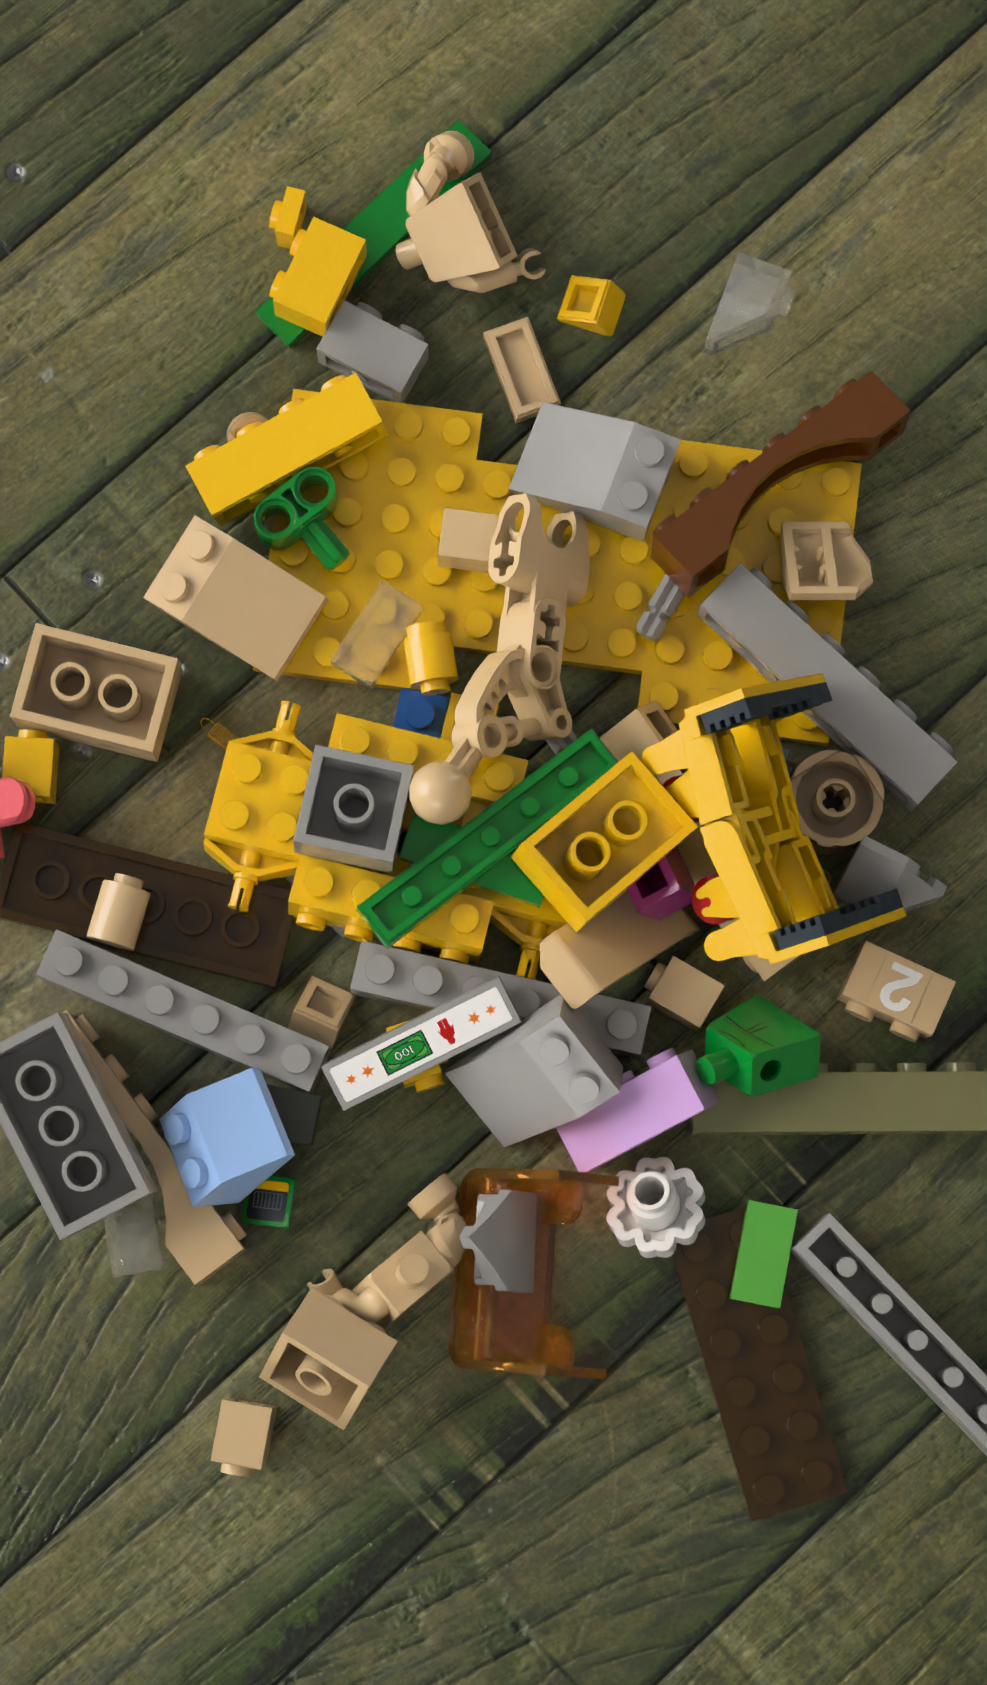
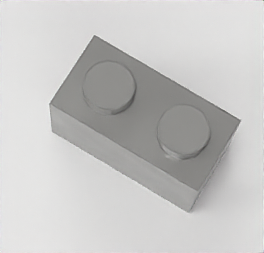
[316,300,429,403]

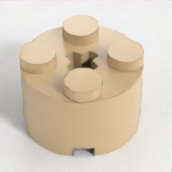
[790,750,884,855]

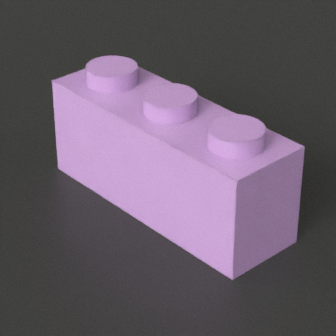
[556,1048,720,1175]

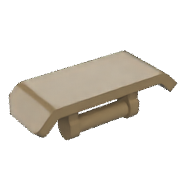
[540,874,699,1009]

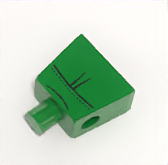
[696,995,821,1096]

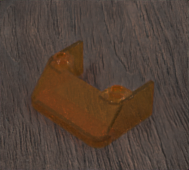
[448,1168,619,1379]

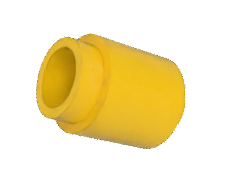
[403,621,459,696]

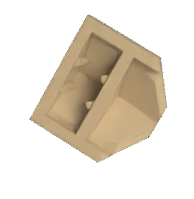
[781,522,873,600]

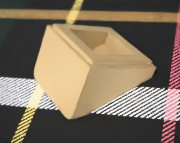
[288,976,356,1049]

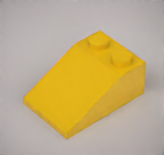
[511,751,698,933]

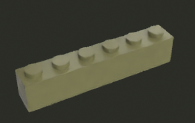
[689,1062,987,1135]

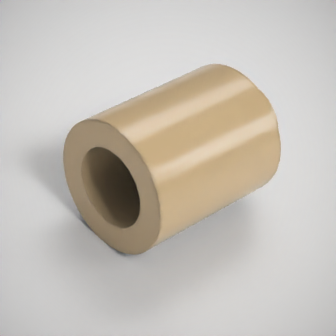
[86,873,150,951]

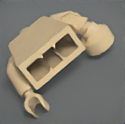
[396,131,546,293]
[307,1173,467,1329]

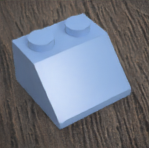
[159,1067,295,1207]

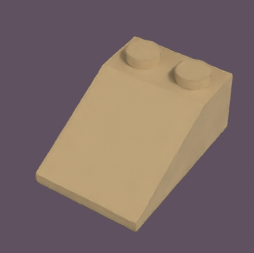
[143,515,328,681]

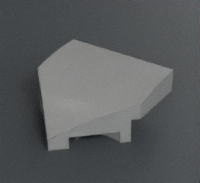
[459,1190,537,1293]

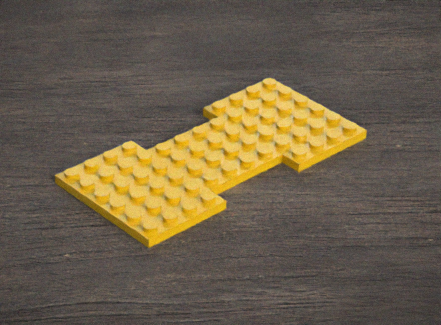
[253,389,862,747]

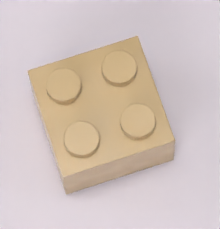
[259,1288,398,1430]

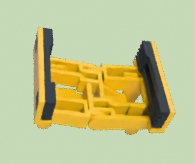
[641,673,906,964]

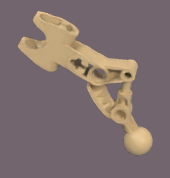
[408,493,590,825]

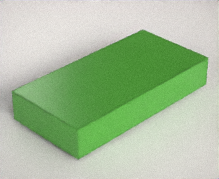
[729,1200,798,1309]

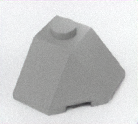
[832,836,947,912]

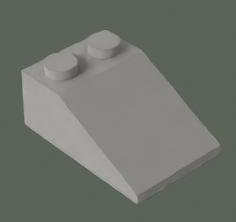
[508,402,681,542]
[445,994,624,1147]

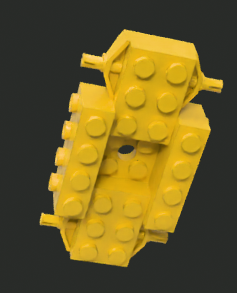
[203,701,567,980]

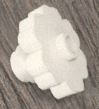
[606,1157,706,1258]

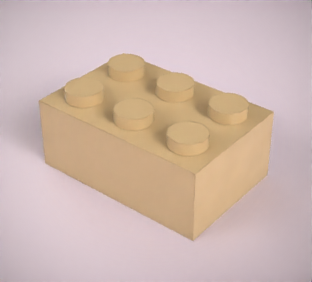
[10,623,183,762]

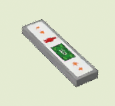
[321,976,522,1111]

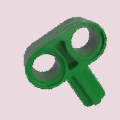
[254,467,350,570]

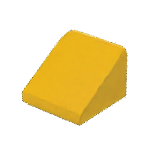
[557,275,626,336]

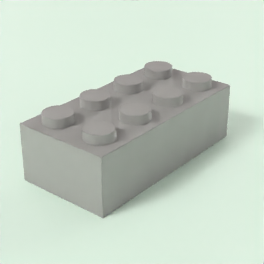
[0,1012,158,1240]

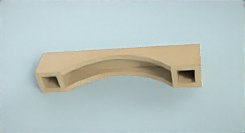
[62,1010,247,1286]

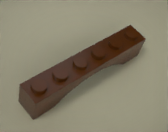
[650,371,911,598]

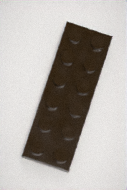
[0,823,295,989]
[672,1207,848,1521]

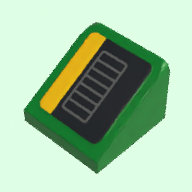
[241,1176,297,1229]

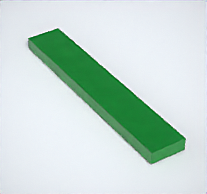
[256,120,492,349]
[356,728,619,949]

